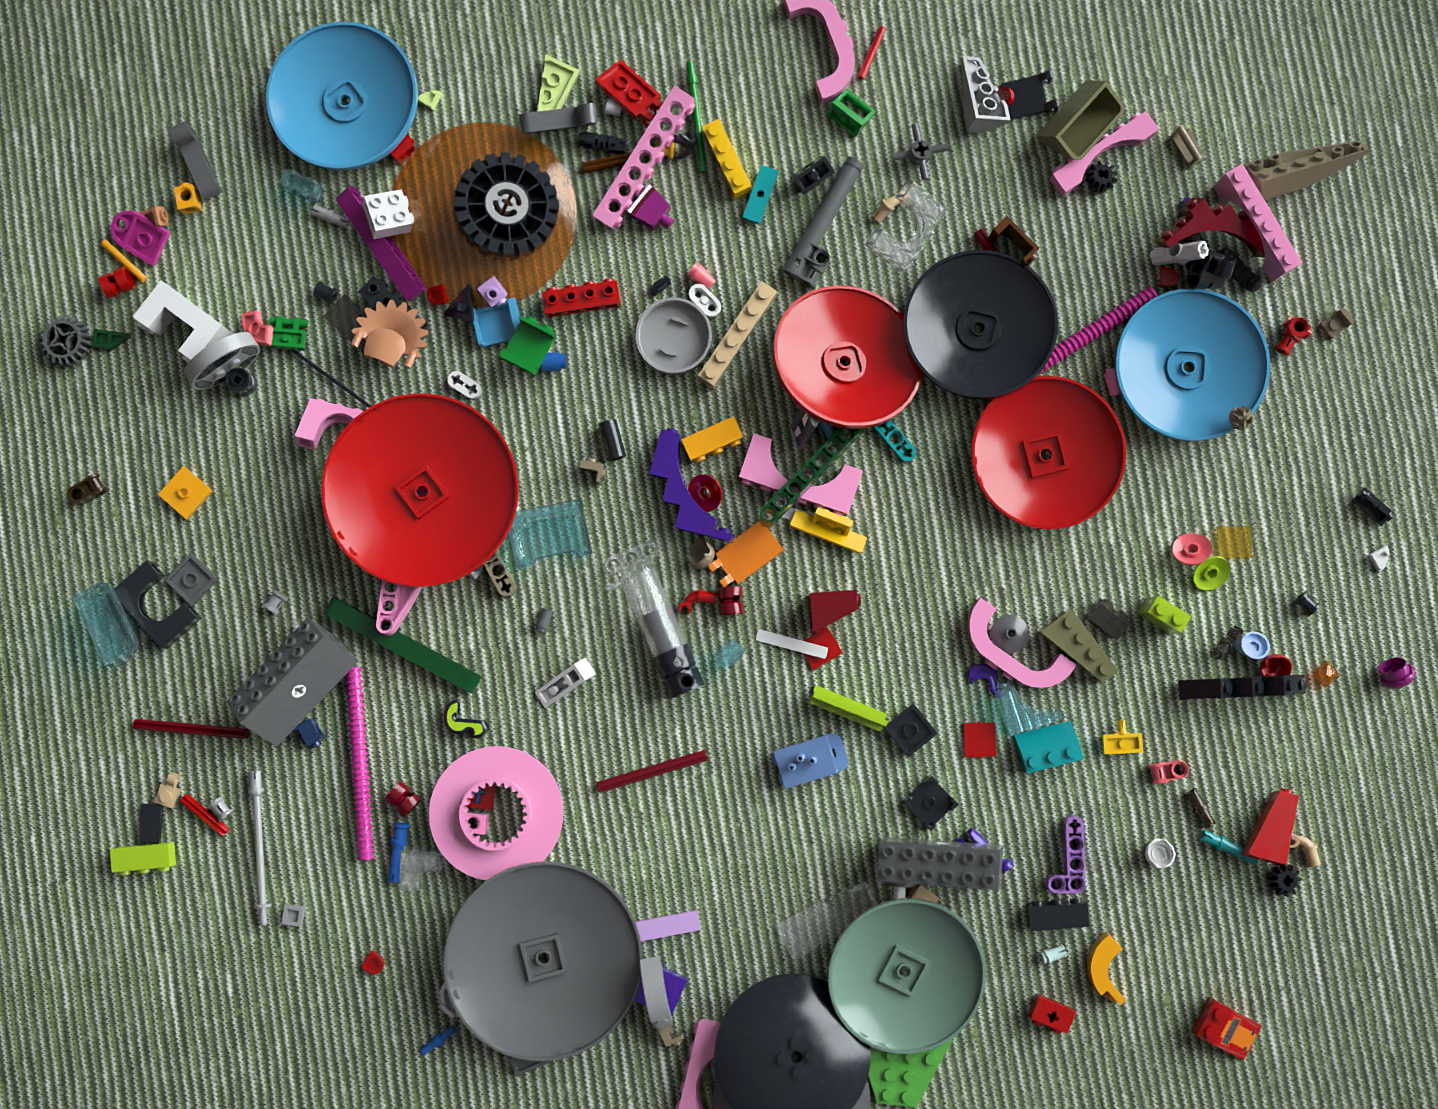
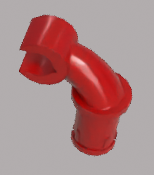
[678,588,718,614]

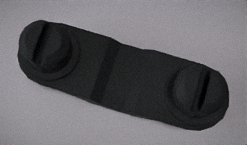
[1218,248,1261,292]

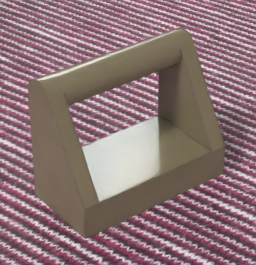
[1169,125,1206,169]

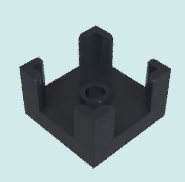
[902,775,959,831]

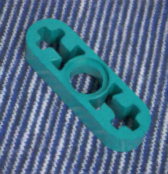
[874,420,916,462]

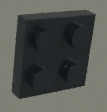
[883,703,938,758]

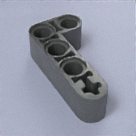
[519,103,598,134]
[168,121,222,200]

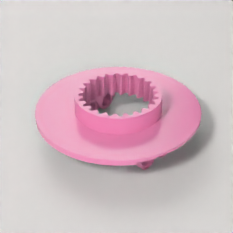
[429,746,563,880]

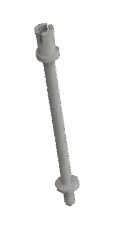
[248,770,272,927]

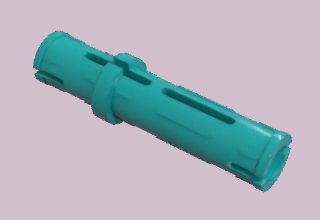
[1199,829,1258,865]

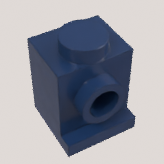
[294,718,325,749]

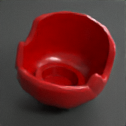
[1259,654,1292,676]

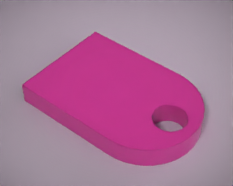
[111,210,171,266]

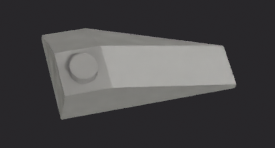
[961,56,1010,133]

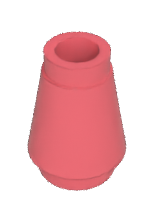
[687,263,716,289]

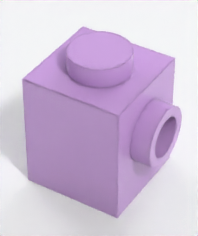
[477,275,508,307]

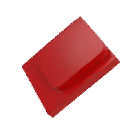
[803,627,843,670]

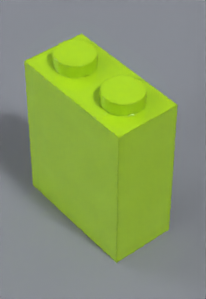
[1137,596,1192,634]

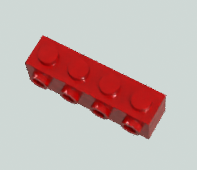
[542,279,622,318]

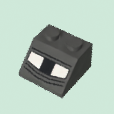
[791,408,822,450]

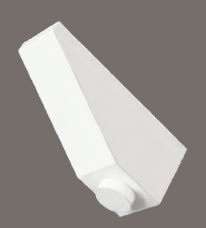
[535,658,596,708]

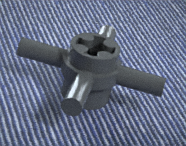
[892,123,949,181]

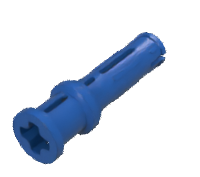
[387,822,410,883]

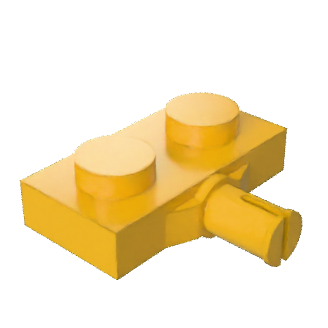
[1102,720,1143,754]

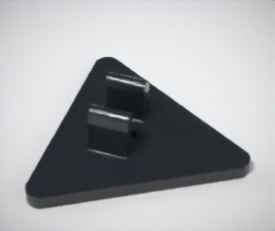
[444,284,474,323]

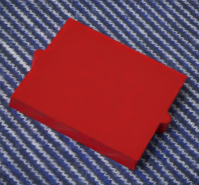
[963,721,997,759]

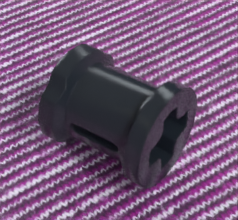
[313,281,338,304]
[1294,591,1321,616]

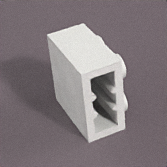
[363,189,414,239]

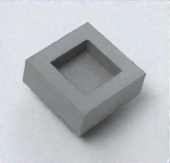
[282,904,306,927]

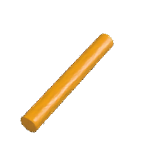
[101,240,147,283]

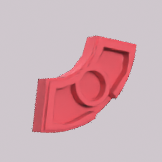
[242,311,274,346]

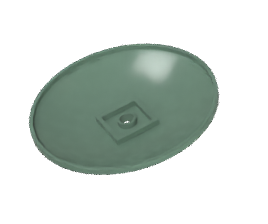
[828,898,986,1054]

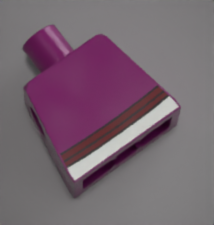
[627,183,675,230]

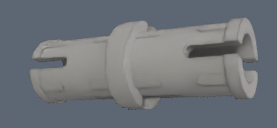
[311,205,351,229]

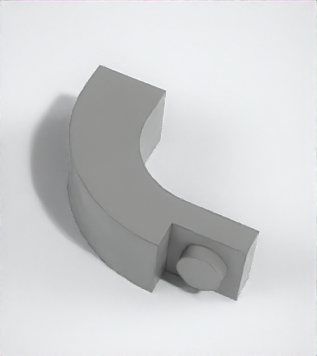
[640,956,673,1029]

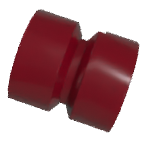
[718,586,744,615]
[384,781,422,818]

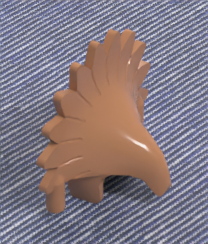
[350,300,429,369]

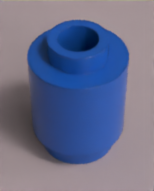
[539,352,566,372]

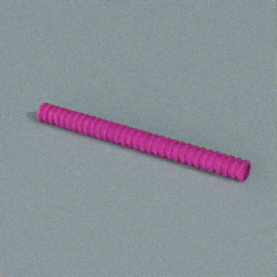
[1037,286,1158,377]
[345,667,375,861]

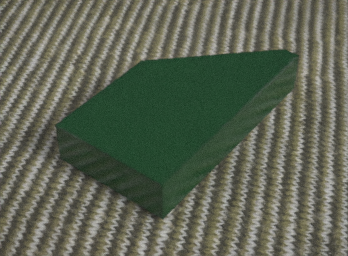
[91,329,131,351]

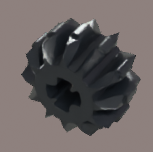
[1085,160,1118,193]
[1267,864,1303,897]

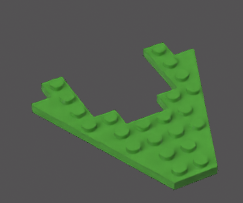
[869,1038,954,1107]

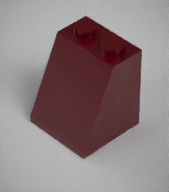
[808,590,861,633]

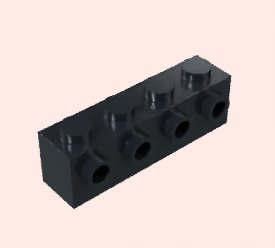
[358,276,430,340]

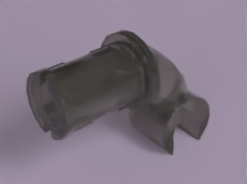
[1210,625,1244,660]

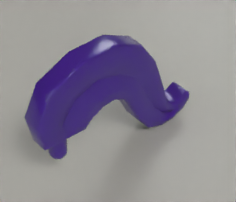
[968,663,1005,697]

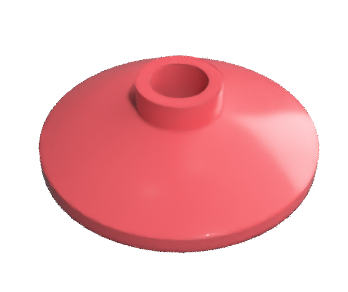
[1172,533,1212,565]

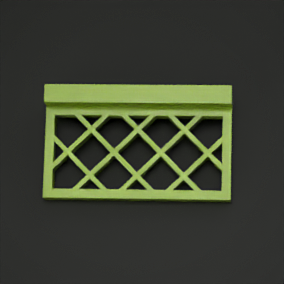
[808,685,888,732]

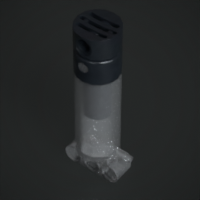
[603,542,705,699]

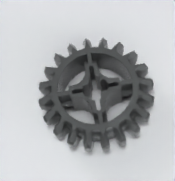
[38,315,92,367]

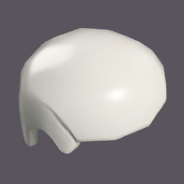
[1145,839,1175,868]

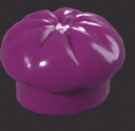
[1379,657,1416,689]

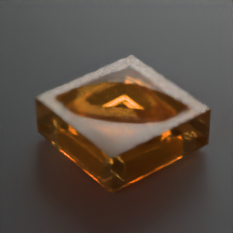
[1312,661,1341,688]

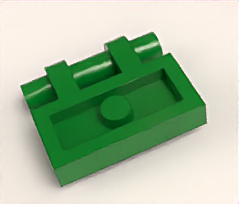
[266,316,309,351]

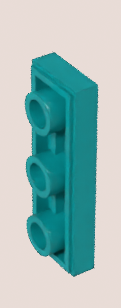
[742,165,779,225]

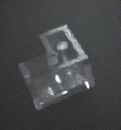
[399,849,444,891]

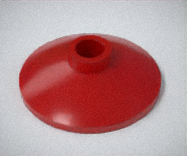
[688,474,722,512]

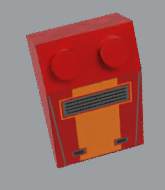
[1191,996,1262,1060]

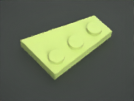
[538,54,580,111]

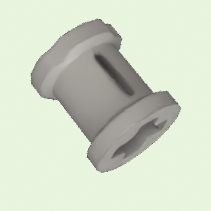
[263,589,289,614]
[207,796,234,822]

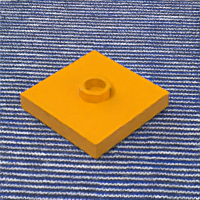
[158,466,213,520]

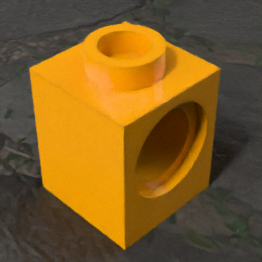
[174,183,202,215]

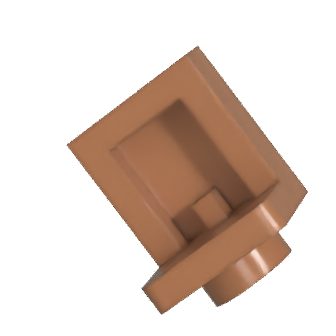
[140,206,169,227]

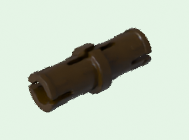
[1185,788,1216,829]

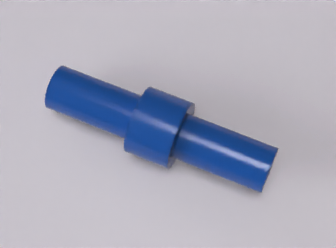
[420,1025,457,1055]

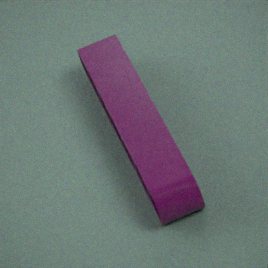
[336,185,426,301]

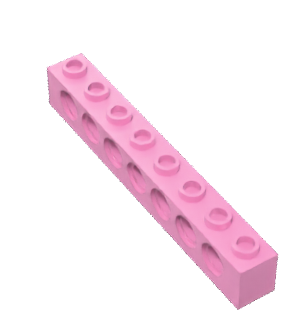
[592,85,696,230]

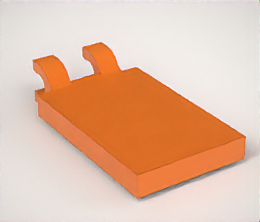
[708,521,784,587]

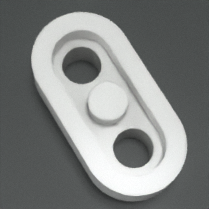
[689,284,721,318]

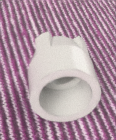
[605,98,622,117]

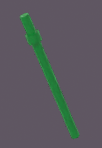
[686,61,707,173]

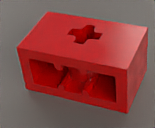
[1028,993,1076,1035]

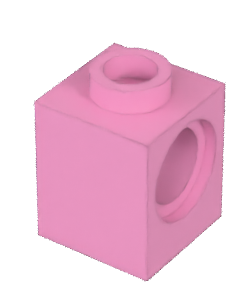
[464,811,489,835]

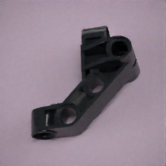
[1177,204,1237,289]

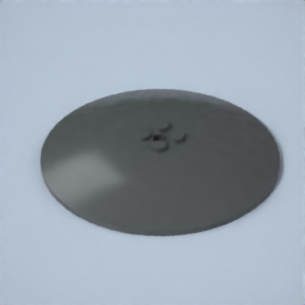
[444,861,643,1061]

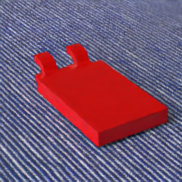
[594,59,663,128]

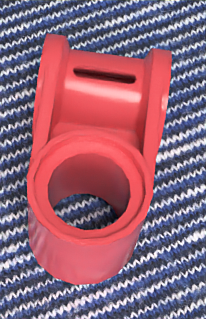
[1148,760,1189,785]

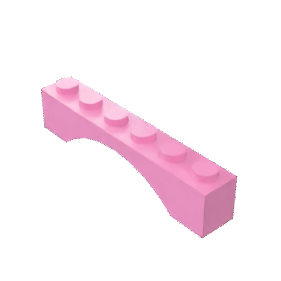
[1049,111,1159,197]

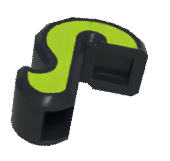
[444,699,489,738]

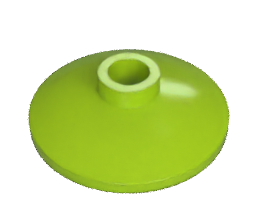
[1193,556,1231,590]

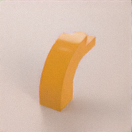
[1087,932,1126,1005]

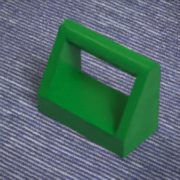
[826,89,876,138]

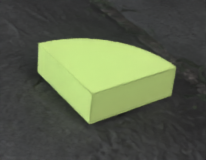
[418,90,442,111]

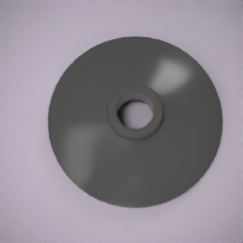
[991,615,1029,653]

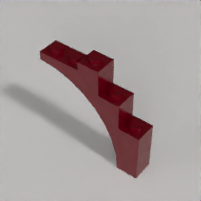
[1156,197,1265,258]

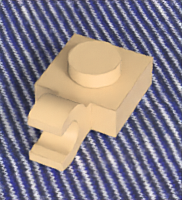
[155,772,181,809]

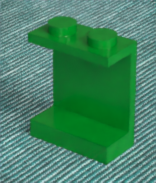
[499,315,556,376]

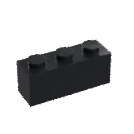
[1026,898,1090,931]

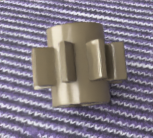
[1229,405,1254,431]

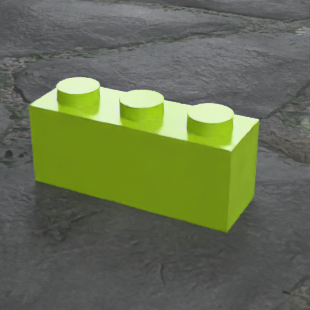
[110,842,176,875]

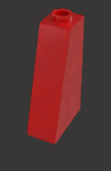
[1241,789,1299,865]

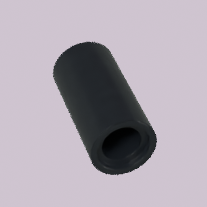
[598,419,626,461]

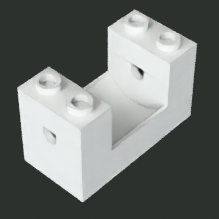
[133,280,232,362]

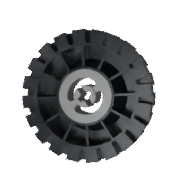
[453,152,559,261]

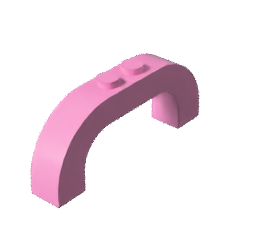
[783,0,854,105]
[967,598,1076,688]

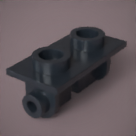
[1352,487,1394,527]

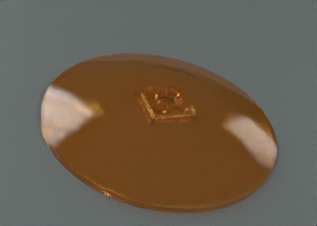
[392,122,577,308]

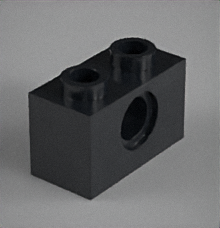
[790,156,835,194]

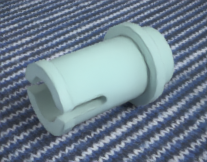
[1040,945,1067,965]

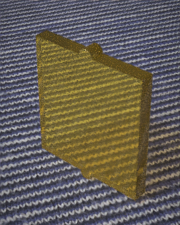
[1215,526,1254,558]

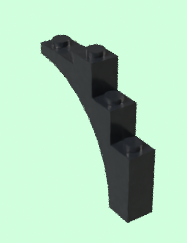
[1178,674,1307,700]

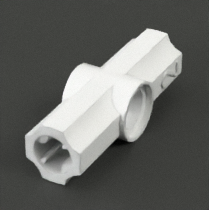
[1150,241,1209,266]

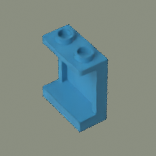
[470,297,520,348]

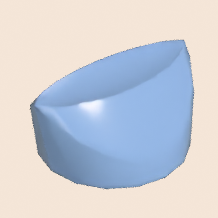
[1233,632,1270,660]

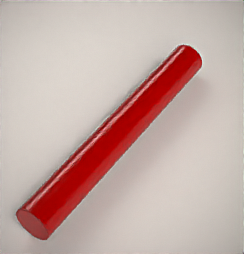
[858,25,886,80]

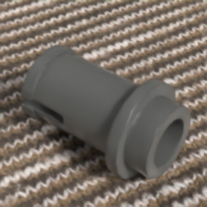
[534,608,553,633]

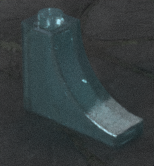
[993,682,1065,736]

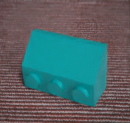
[1014,721,1084,774]

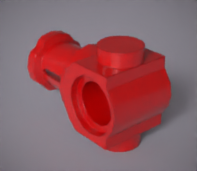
[1274,316,1312,356]

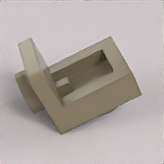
[579,458,607,485]

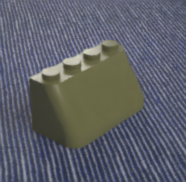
[1036,81,1124,160]

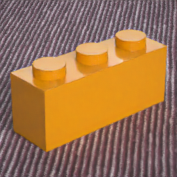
[681,416,743,463]

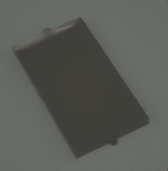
[323,294,367,354]

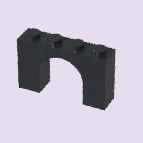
[111,560,202,649]

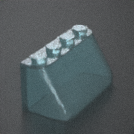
[72,582,139,667]

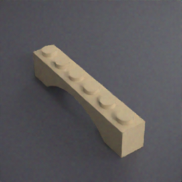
[698,281,777,389]

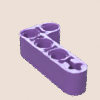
[1045,815,1085,894]

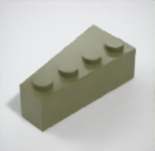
[1037,609,1119,683]

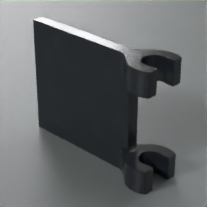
[1001,70,1059,120]

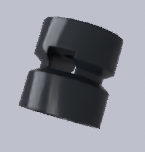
[225,368,257,396]

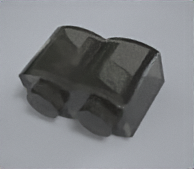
[1084,598,1131,641]

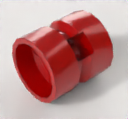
[98,266,135,299]

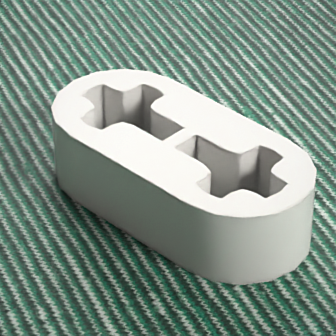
[448,371,482,399]

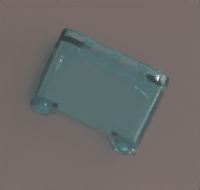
[508,499,593,569]

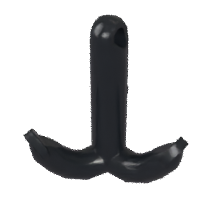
[662,130,696,159]

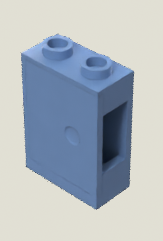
[772,734,839,789]

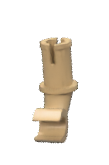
[872,191,911,223]
[1290,833,1321,867]

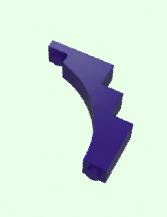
[650,428,734,543]

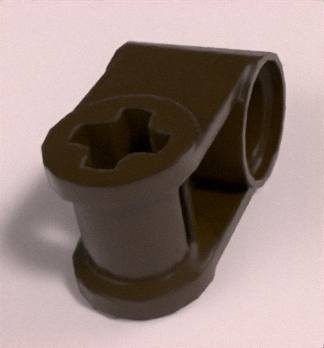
[67,473,108,505]

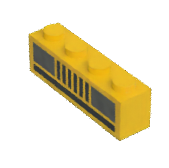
[702,119,752,200]

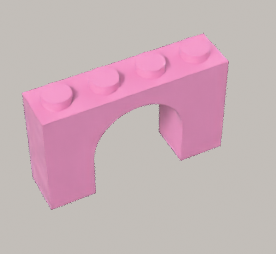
[295,398,363,450]

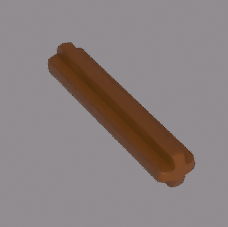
[582,152,632,173]

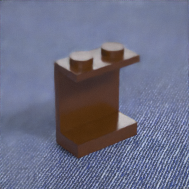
[989,216,1039,266]

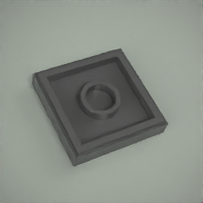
[164,553,219,607]

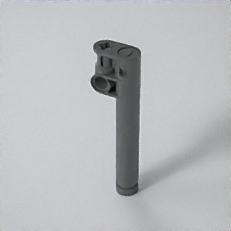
[783,156,864,289]

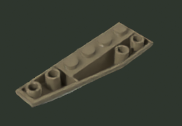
[1244,140,1369,200]

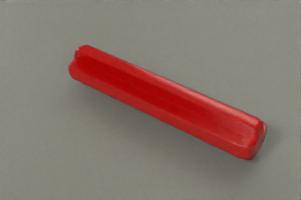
[180,794,229,837]

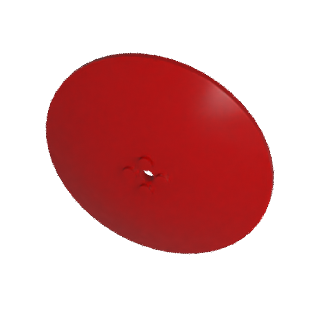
[321,393,519,587]

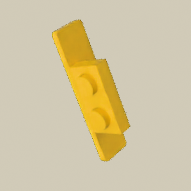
[790,507,867,554]

